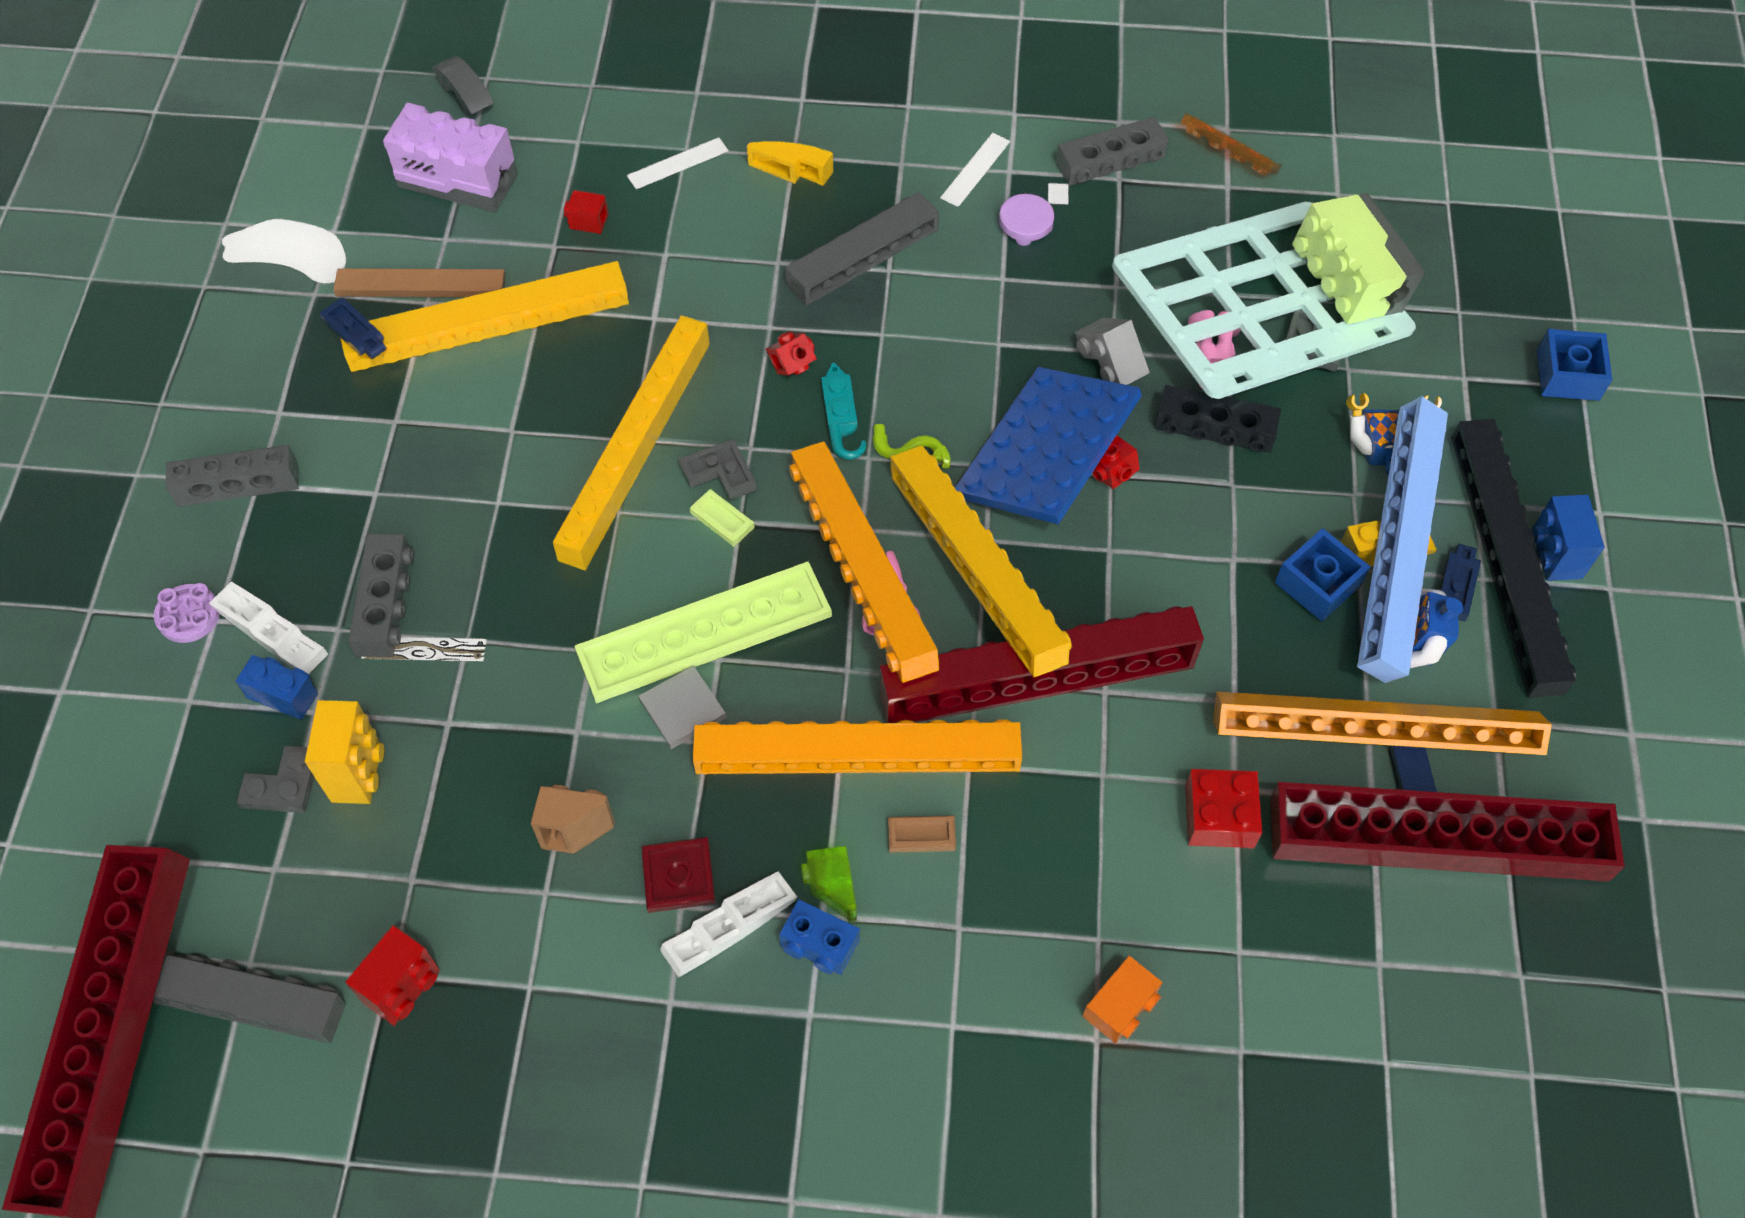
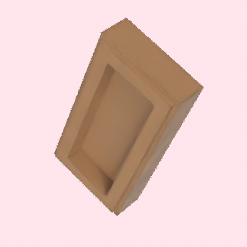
[888,816,956,853]

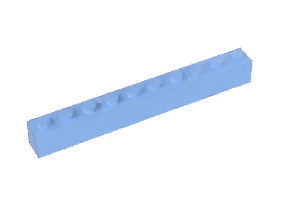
[1357,396,1448,683]

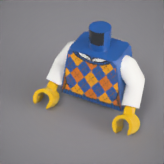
[1346,393,1441,476]
[1410,588,1463,668]

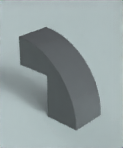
[432,56,494,115]

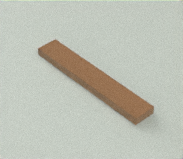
[333,268,506,297]

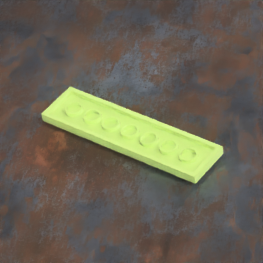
[574,562,832,703]

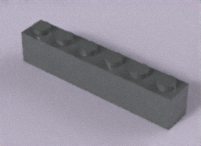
[785,192,939,306]
[152,950,346,1044]

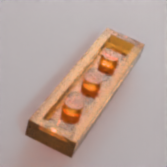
[1181,113,1282,176]

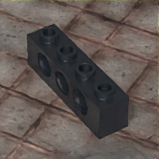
[1155,384,1281,453]

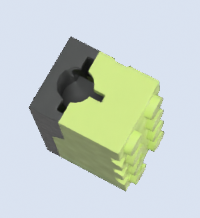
[1292,193,1425,324]

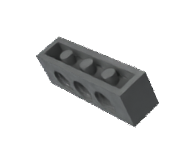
[1056,116,1169,186]
[166,445,299,507]
[348,534,414,657]

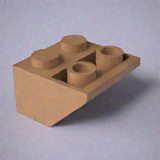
[531,785,615,854]

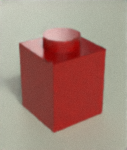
[564,190,608,234]

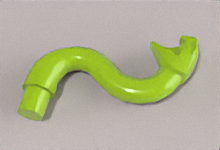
[872,424,951,469]

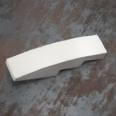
[209,581,328,674]
[660,872,797,977]

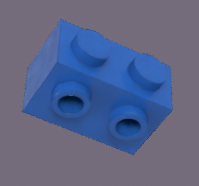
[235,655,318,720]
[779,899,860,976]

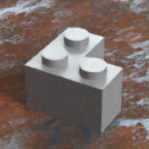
[1075,318,1150,385]

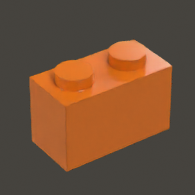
[1082,955,1163,1044]

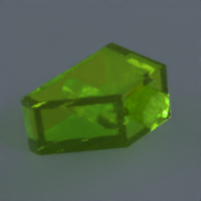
[801,846,857,922]

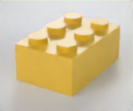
[305,700,384,804]

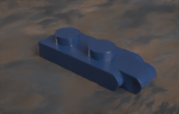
[319,297,387,359]
[1440,543,1481,622]

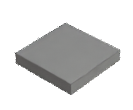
[638,665,726,749]

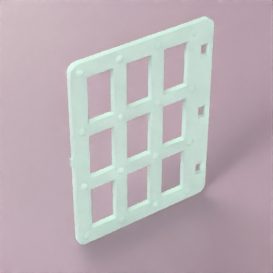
[1112,202,1416,399]

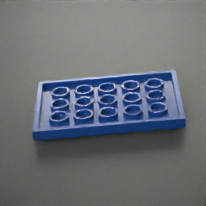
[955,367,1142,525]

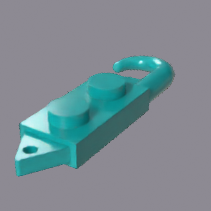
[821,363,866,460]

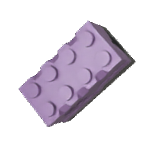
[383,103,518,213]

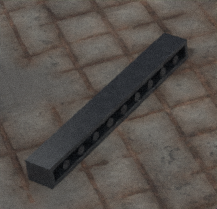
[1451,419,1576,698]

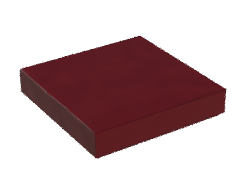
[641,837,716,913]

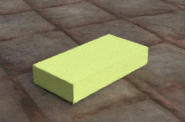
[690,489,755,547]

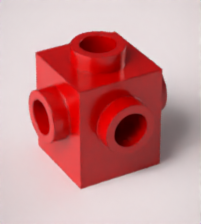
[765,331,817,375]
[1092,435,1140,489]

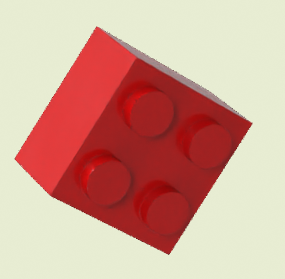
[1185,769,1262,848]
[345,925,440,1026]

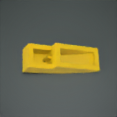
[747,141,833,186]

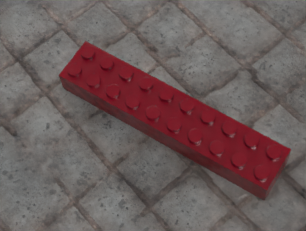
[879,606,1204,723]
[1270,782,1625,882]
[2,845,190,1218]

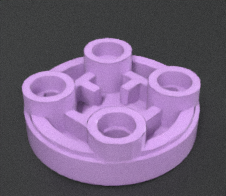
[999,194,1054,246]
[154,583,220,643]

